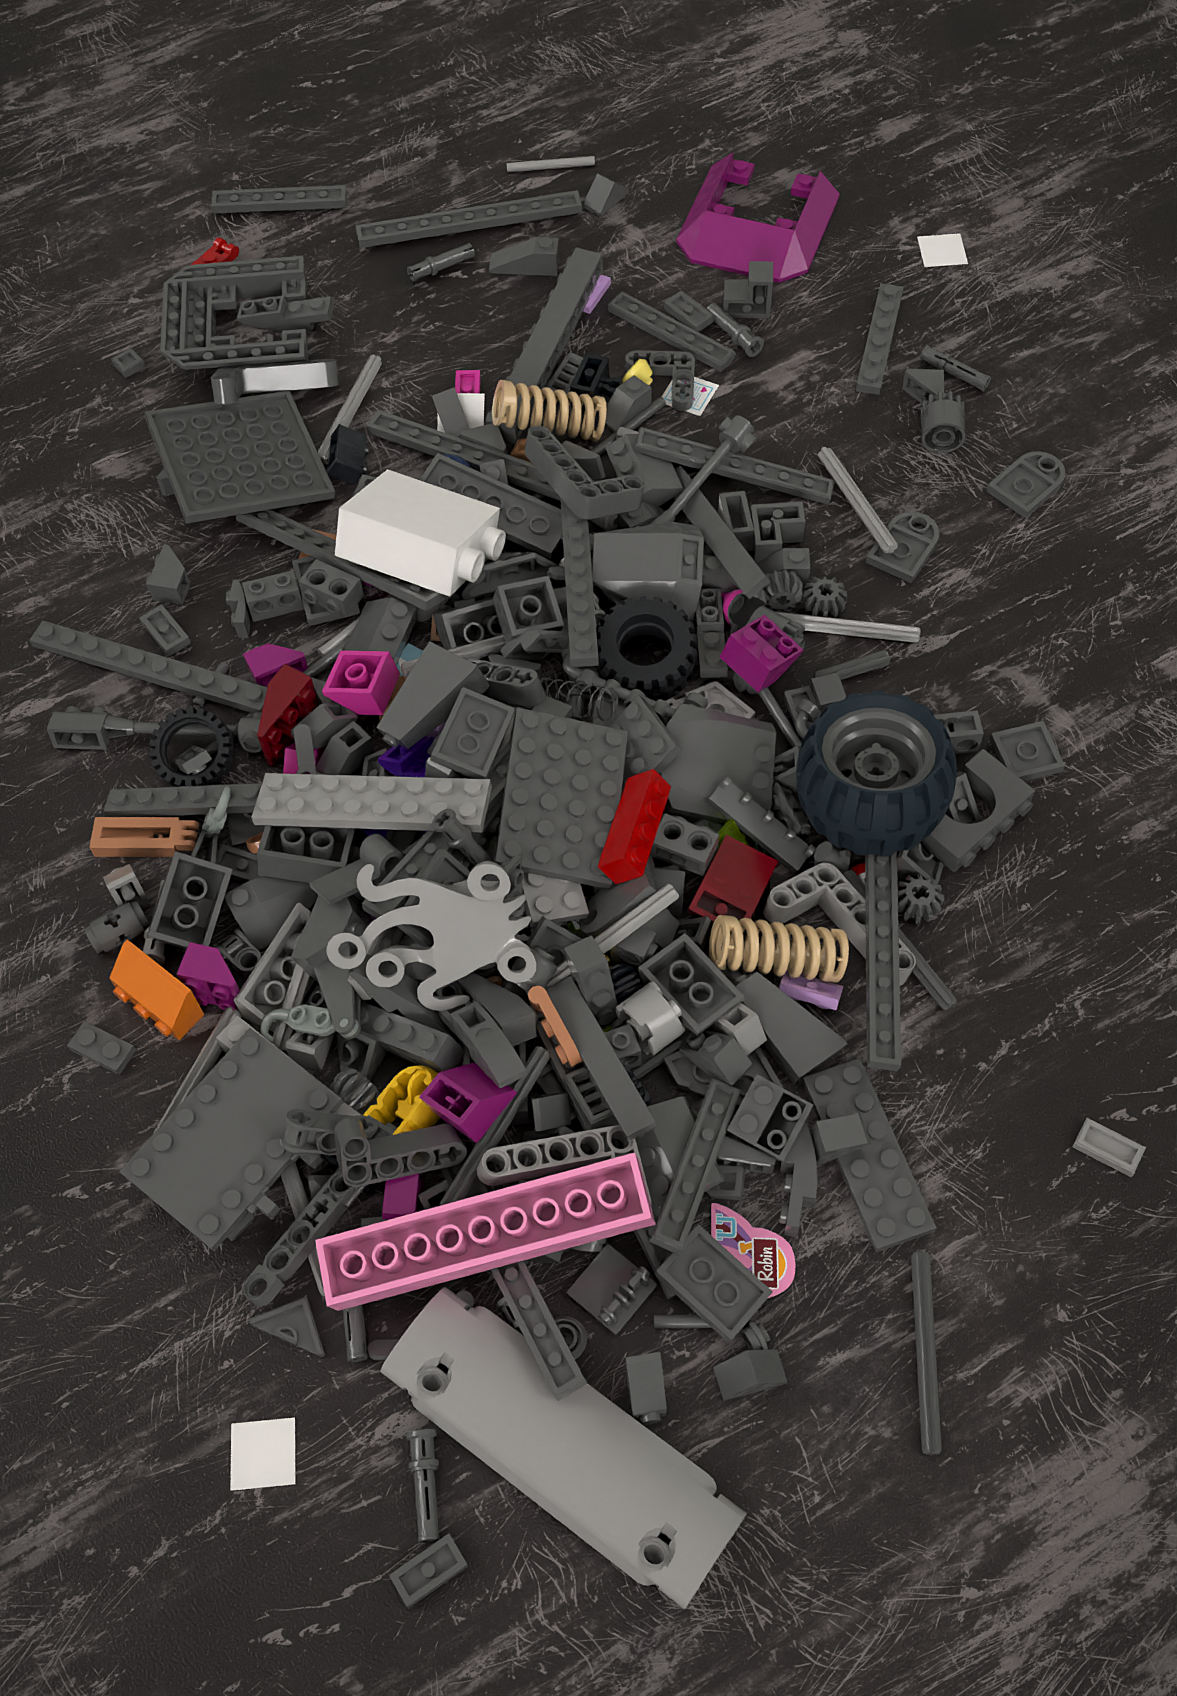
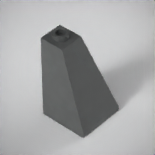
[376,641,490,749]

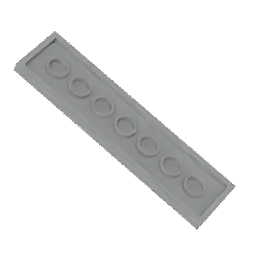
[251,773,492,832]

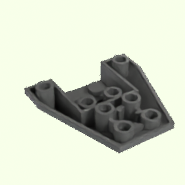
[592,522,704,622]

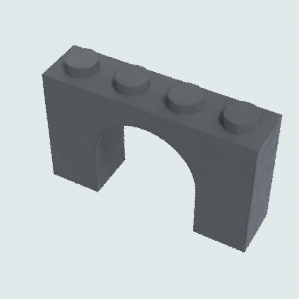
[920,749,1035,872]

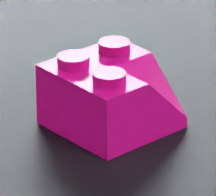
[322,651,400,715]

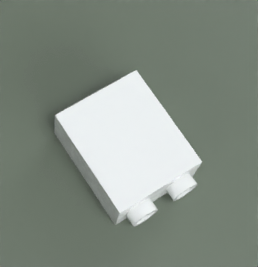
[335,469,506,596]

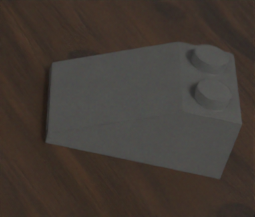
[638,933,745,1035]

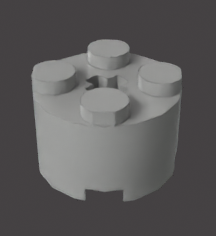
[615,982,685,1056]

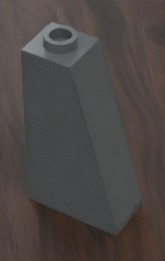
[732,972,847,1084]

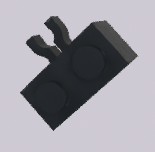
[570,353,621,411]

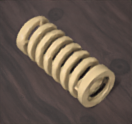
[492,380,607,442]
[709,915,849,983]

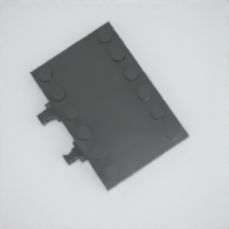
[119,1028,344,1252]

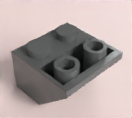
[727,1074,813,1162]

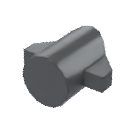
[814,841,851,874]

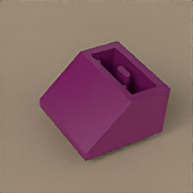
[720,615,804,693]
[177,942,240,1011]
[419,1063,517,1143]

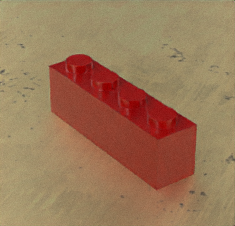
[597,769,671,884]

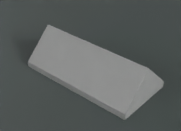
[234,903,315,1032]

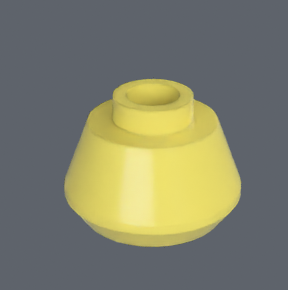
[622,359,653,385]

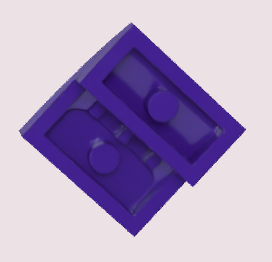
[378,735,450,778]

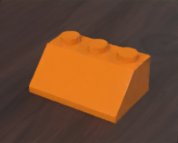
[109,940,204,1041]

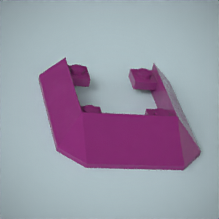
[676,152,840,283]

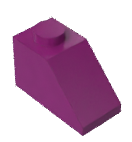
[243,643,308,687]

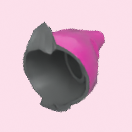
[721,588,767,635]

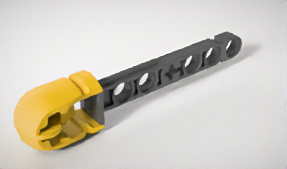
[243,1065,440,1306]

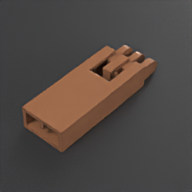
[89,817,199,857]

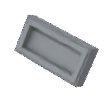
[1072,1118,1146,1177]

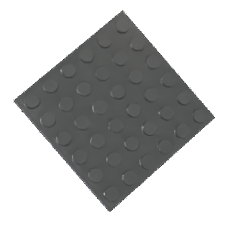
[145,391,335,524]

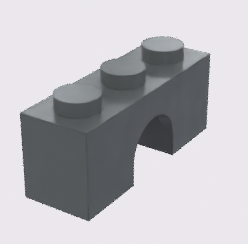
[564,935,618,1026]

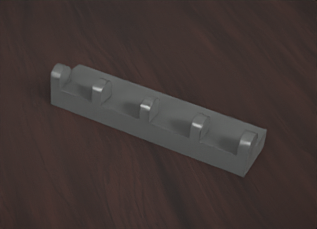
[706,775,816,873]

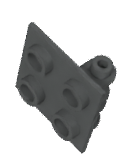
[566,1244,658,1335]

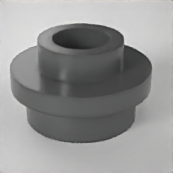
[740,1320,770,1350]

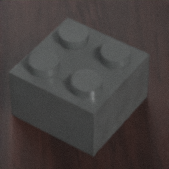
[493,576,564,644]

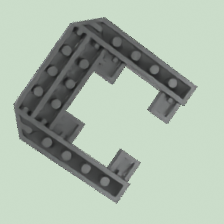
[160,256,309,370]

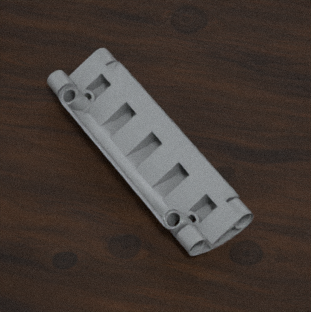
[381,1287,747,1609]

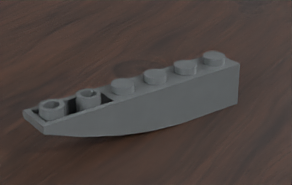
[305,985,465,1073]

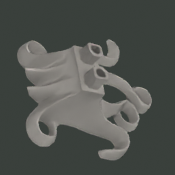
[326,861,536,1011]

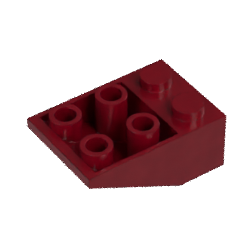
[257,664,319,767]
[687,835,778,935]

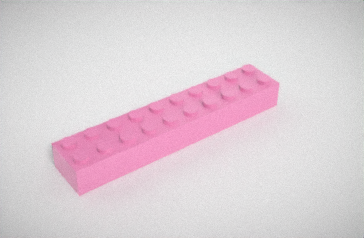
[315,1153,656,1311]

